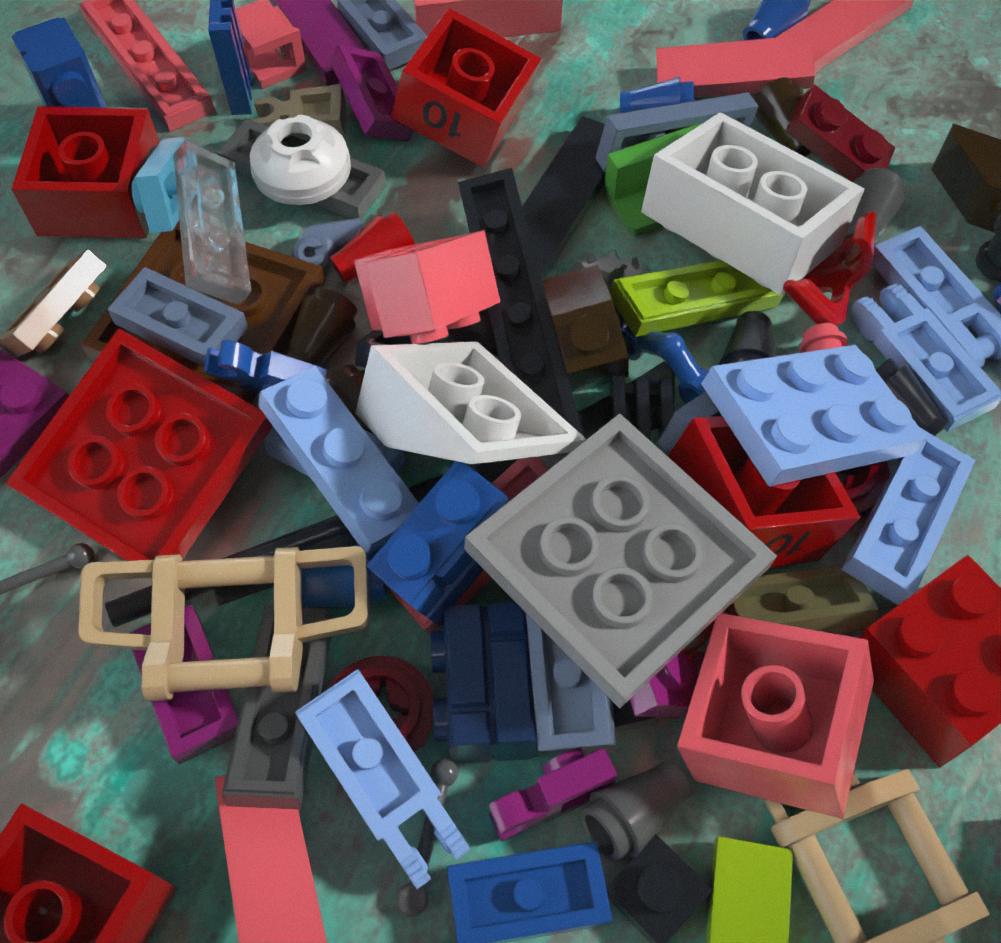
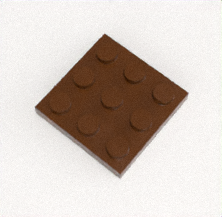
[81,220,325,404]

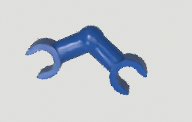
[620,321,709,404]

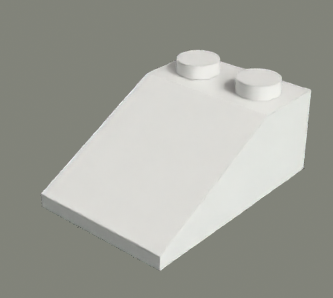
[355,342,587,464]

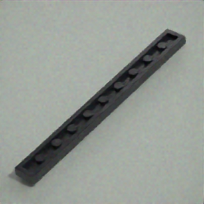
[458,168,659,733]

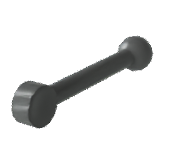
[0,543,94,595]
[397,758,458,916]

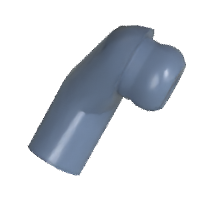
[292,217,363,268]

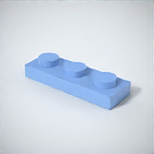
[258,366,419,556]
[841,427,976,605]

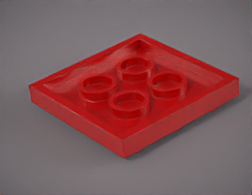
[5,328,273,561]

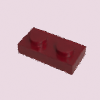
[785,84,896,182]

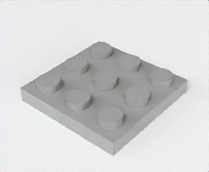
[464,414,777,708]

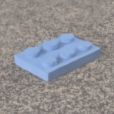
[701,345,928,487]

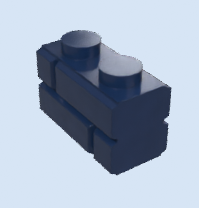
[431,602,538,764]

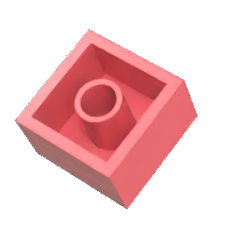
[677,613,874,819]

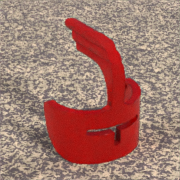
[783,211,877,326]

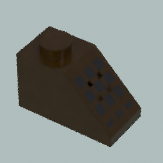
[931,123,1001,233]
[542,265,629,392]

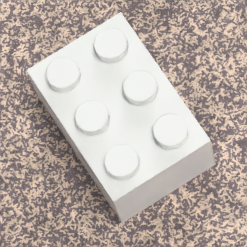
[641,112,864,296]

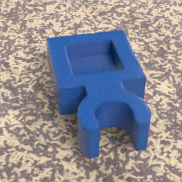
[203,340,327,394]

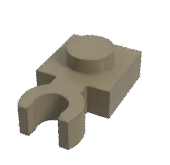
[252,84,346,140]

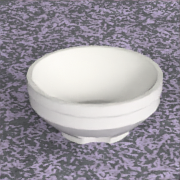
[250,115,351,205]

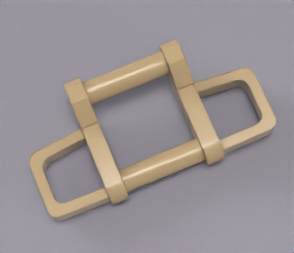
[78,546,370,701]
[763,769,990,943]

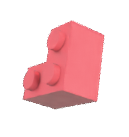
[354,230,500,344]

